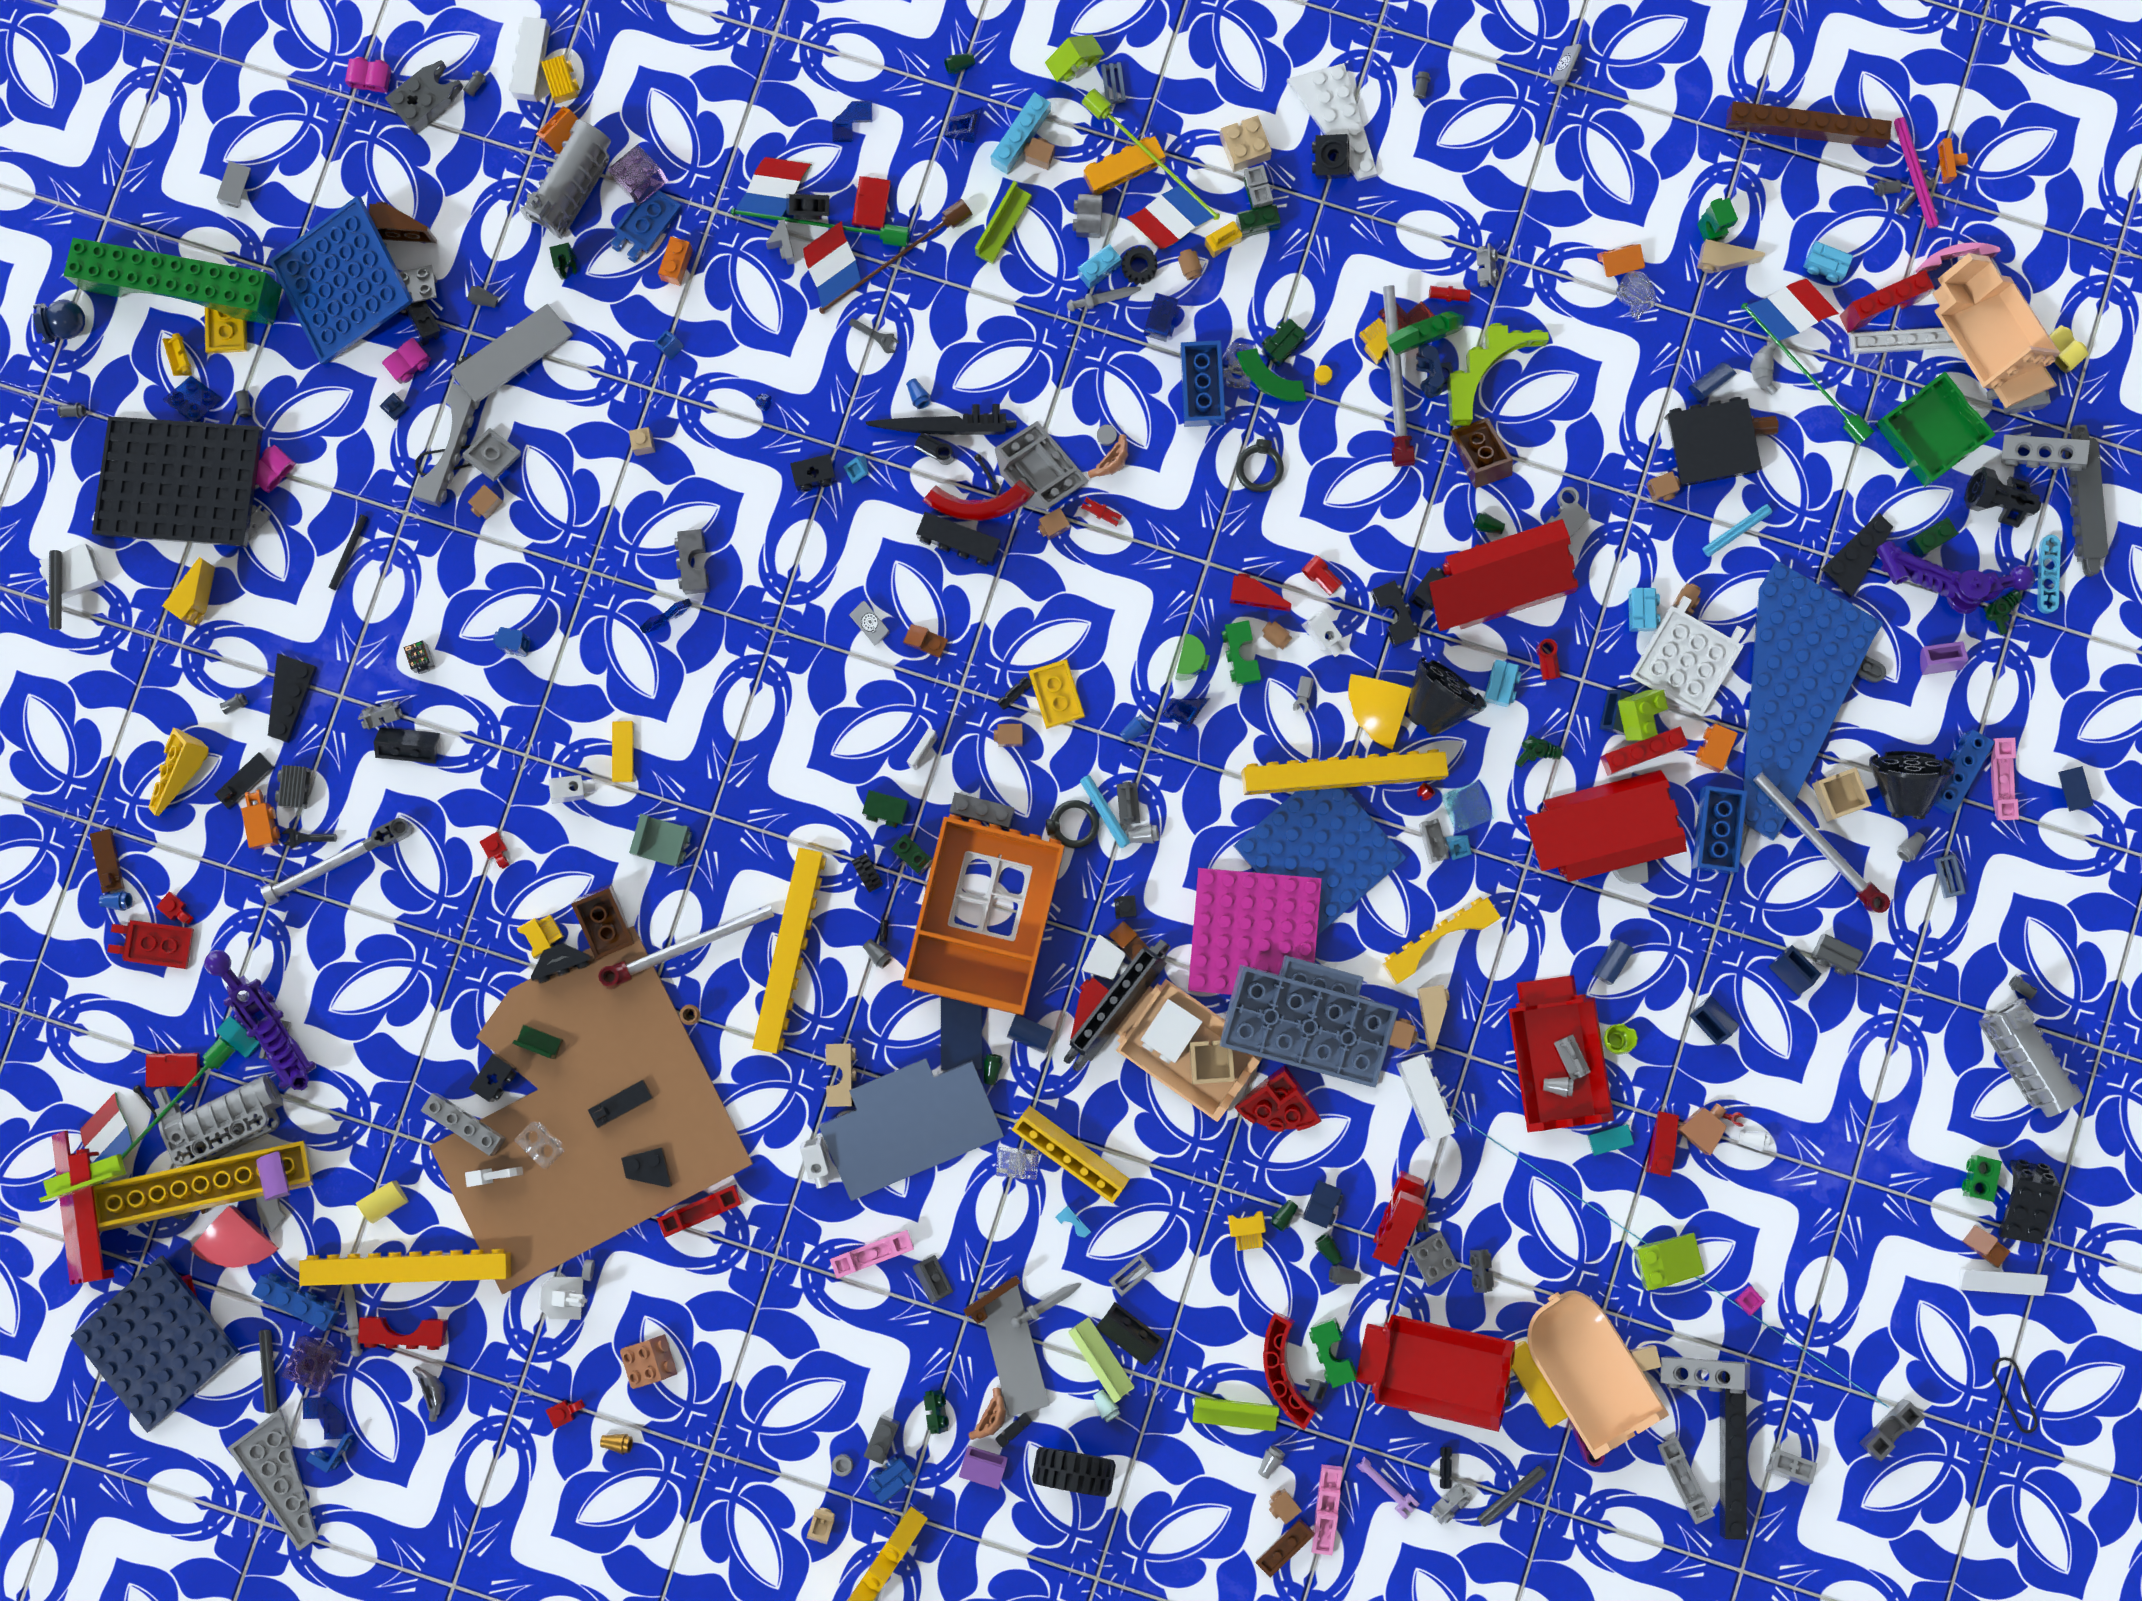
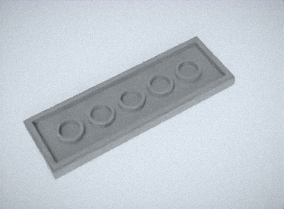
[450,303,573,404]
[977,1285,1050,1417]

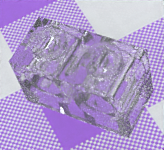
[1223,342,1256,390]
[514,1122,565,1169]

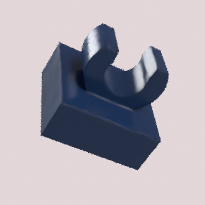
[379,392,409,421]

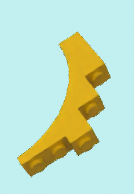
[847,1506,928,1601]

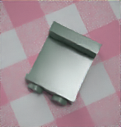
[629,813,692,867]

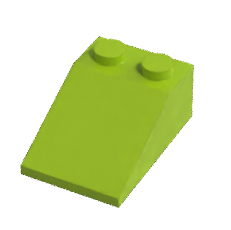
[1633,1233,1705,1291]

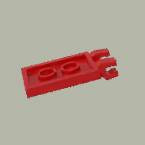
[107,920,194,969]

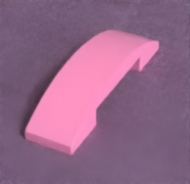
[1916,242,2000,273]
[1991,738,2019,820]
[830,1230,914,1279]

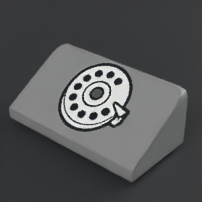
[1550,44,1582,87]
[849,601,890,646]

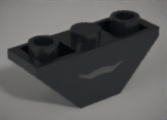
[531,943,594,984]

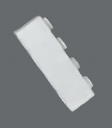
[508,16,550,102]

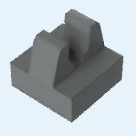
[1301,1379,1329,1404]

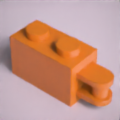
[241,789,280,850]

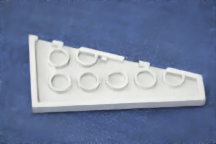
[1287,63,1378,181]

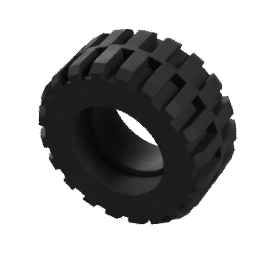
[1032,1447,1116,1497]

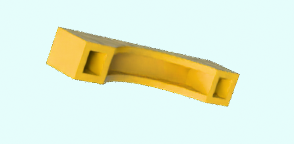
[1382,897,1501,985]

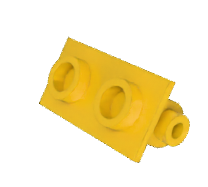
[162,333,192,376]

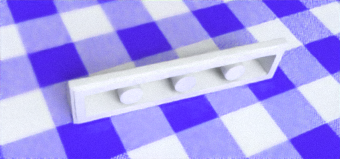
[1959,1269,2048,1296]

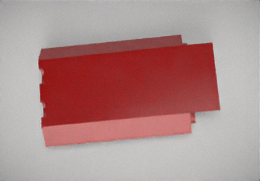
[1429,519,1578,631]
[1525,770,1687,882]
[1508,975,1614,1133]
[52,1130,114,1285]
[1356,1314,1516,1432]

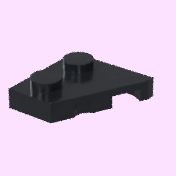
[621,1147,672,1187]

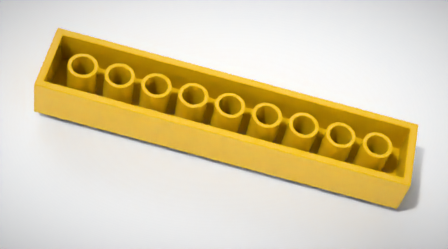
[93,1141,314,1232]

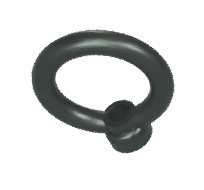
[1236,439,1284,492]
[1046,800,1099,848]

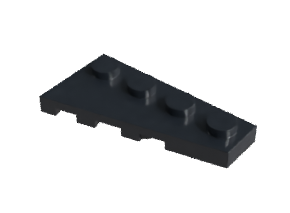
[1821,513,1893,598]
[267,653,317,743]

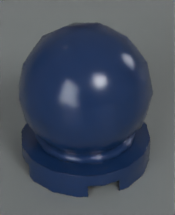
[33,300,85,344]

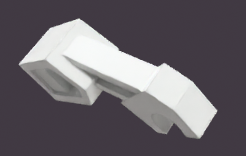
[465,1167,523,1187]

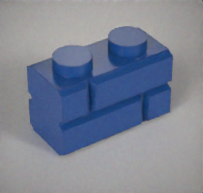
[493,627,531,657]
[867,1456,916,1505]

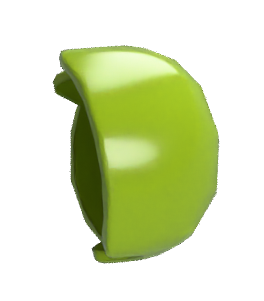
[1603,1024,1638,1055]

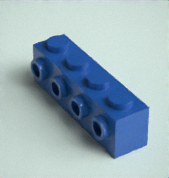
[1934,729,1995,814]
[251,1273,341,1331]

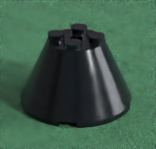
[1408,657,1487,736]
[1869,751,1955,819]

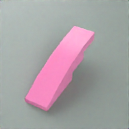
[1311,1464,1343,1556]

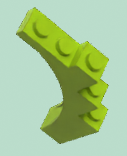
[1447,323,1549,426]

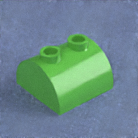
[1175,634,1210,681]

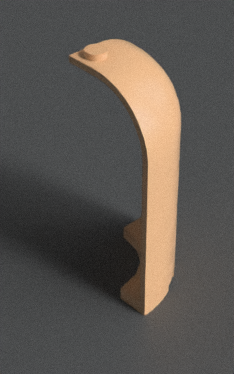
[1527,1291,1669,1460]

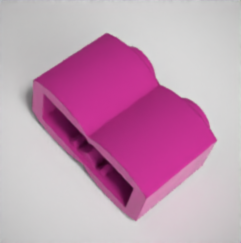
[345,57,392,93]
[382,338,431,384]
[256,445,296,493]

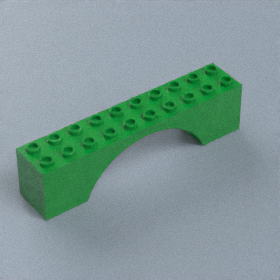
[63,238,282,325]

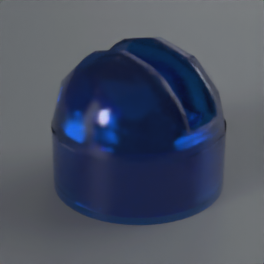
[755,394,772,411]

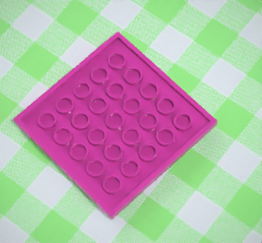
[1188,868,1322,995]

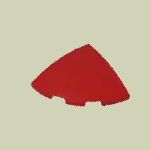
[1234,1065,1322,1132]

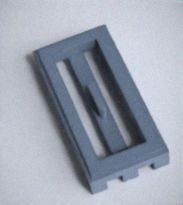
[1101,62,1126,104]
[1934,854,1966,899]

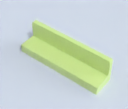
[1068,1318,1134,1403]

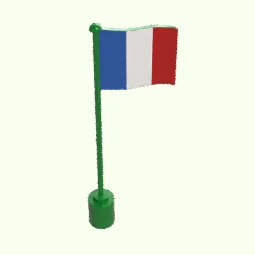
[731,157,910,247]
[1741,279,1874,445]
[80,1037,236,1186]

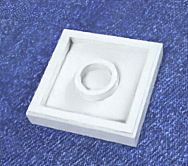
[907,727,937,770]

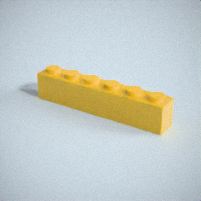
[1012,1105,1130,1204]

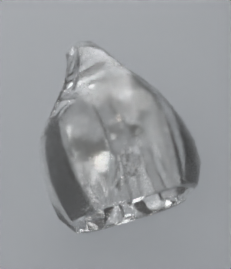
[1616,271,1657,320]

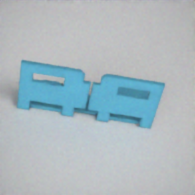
[1055,1206,1091,1238]

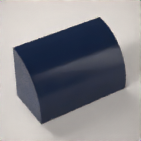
[1688,362,1737,403]
[1599,690,1635,735]
[2058,766,2094,812]
[1591,939,1634,985]
[1769,945,1822,996]
[1689,995,1739,1046]
[1007,1014,1054,1054]

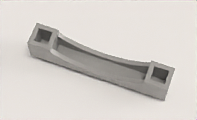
[412,383,480,507]

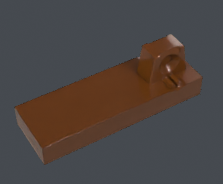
[89,829,125,894]
[963,1275,1021,1324]
[1255,1518,1315,1578]

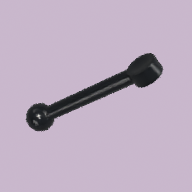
[974,454,1000,491]
[133,1085,157,1120]

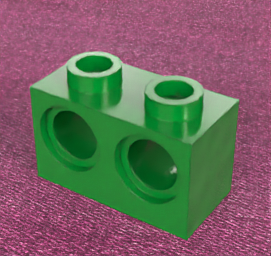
[1962,1155,2002,1202]

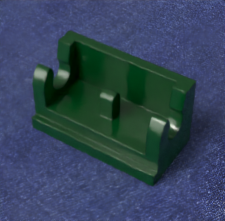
[549,242,577,280]

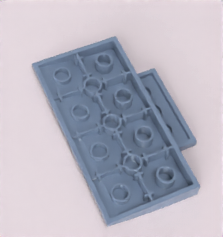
[1219,955,1399,1088]
[819,1058,1004,1201]

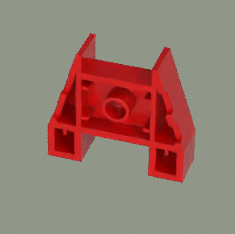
[1372,1171,1427,1267]

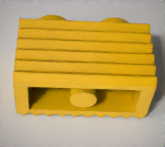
[541,55,580,104]

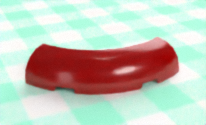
[923,480,1035,521]
[1263,1312,1318,1430]

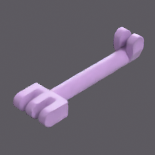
[1356,1457,1420,1519]

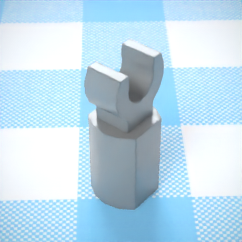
[1293,676,1314,713]

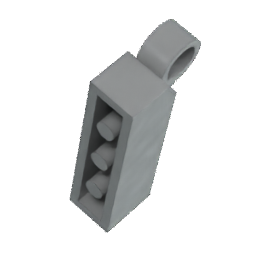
[1545,487,1591,538]

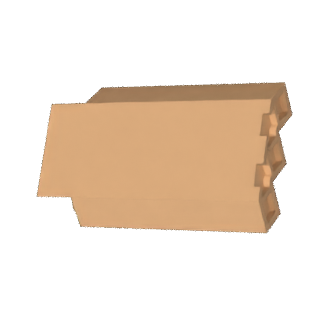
[1115,979,1262,1122]

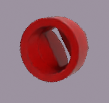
[1417,783,1435,801]

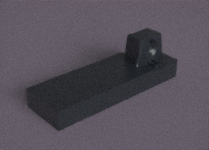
[214,752,275,809]
[588,1080,653,1128]

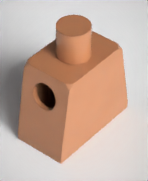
[1677,1103,1727,1155]

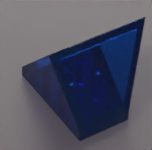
[944,106,983,143]
[1162,698,1210,732]

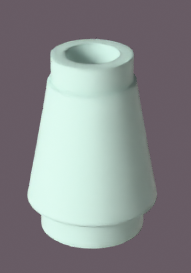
[1093,1390,1121,1423]

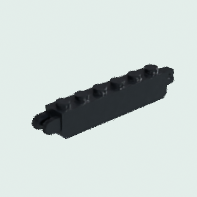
[1063,939,1170,1072]

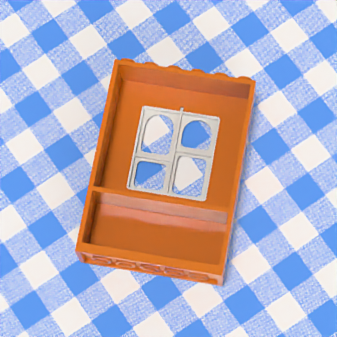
[902,814,1065,1016]

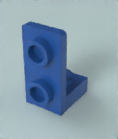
[306,1432,354,1473]

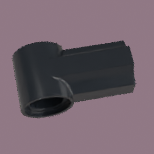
[914,433,955,465]

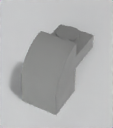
[1612,862,1648,884]

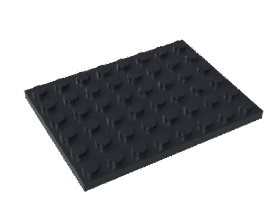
[92,416,263,547]

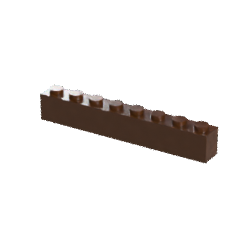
[1725,101,1892,148]

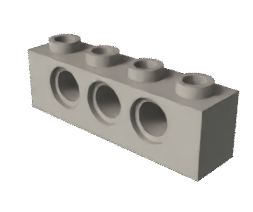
[2001,435,2090,471]
[420,1093,506,1156]
[1661,1356,1750,1394]

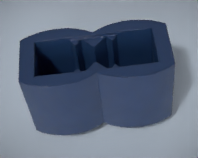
[1302,1180,1344,1229]

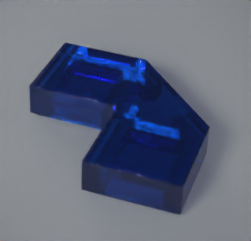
[832,101,873,142]
[640,598,692,633]
[303,1396,347,1440]

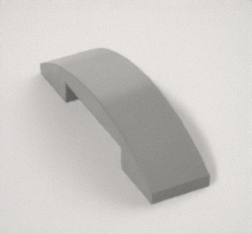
[1657,1437,1715,1524]

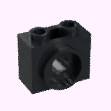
[1312,134,1350,179]
[786,194,830,220]
[1409,567,1446,612]

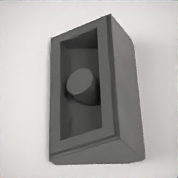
[913,1255,953,1303]

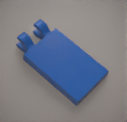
[610,183,682,263]

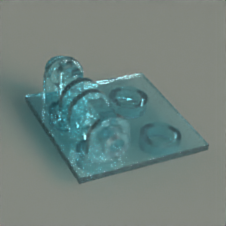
[1441,781,1494,834]

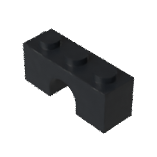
[1371,580,1419,648]

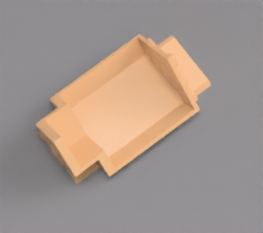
[1932,253,2061,408]

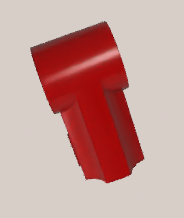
[1301,555,1343,596]
[1536,639,1560,680]

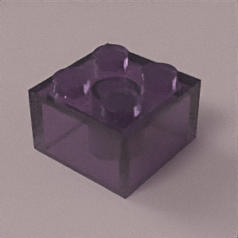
[607,144,668,206]
[282,1335,344,1393]

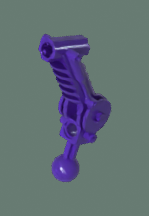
[1876,541,2036,614]
[204,950,316,1091]

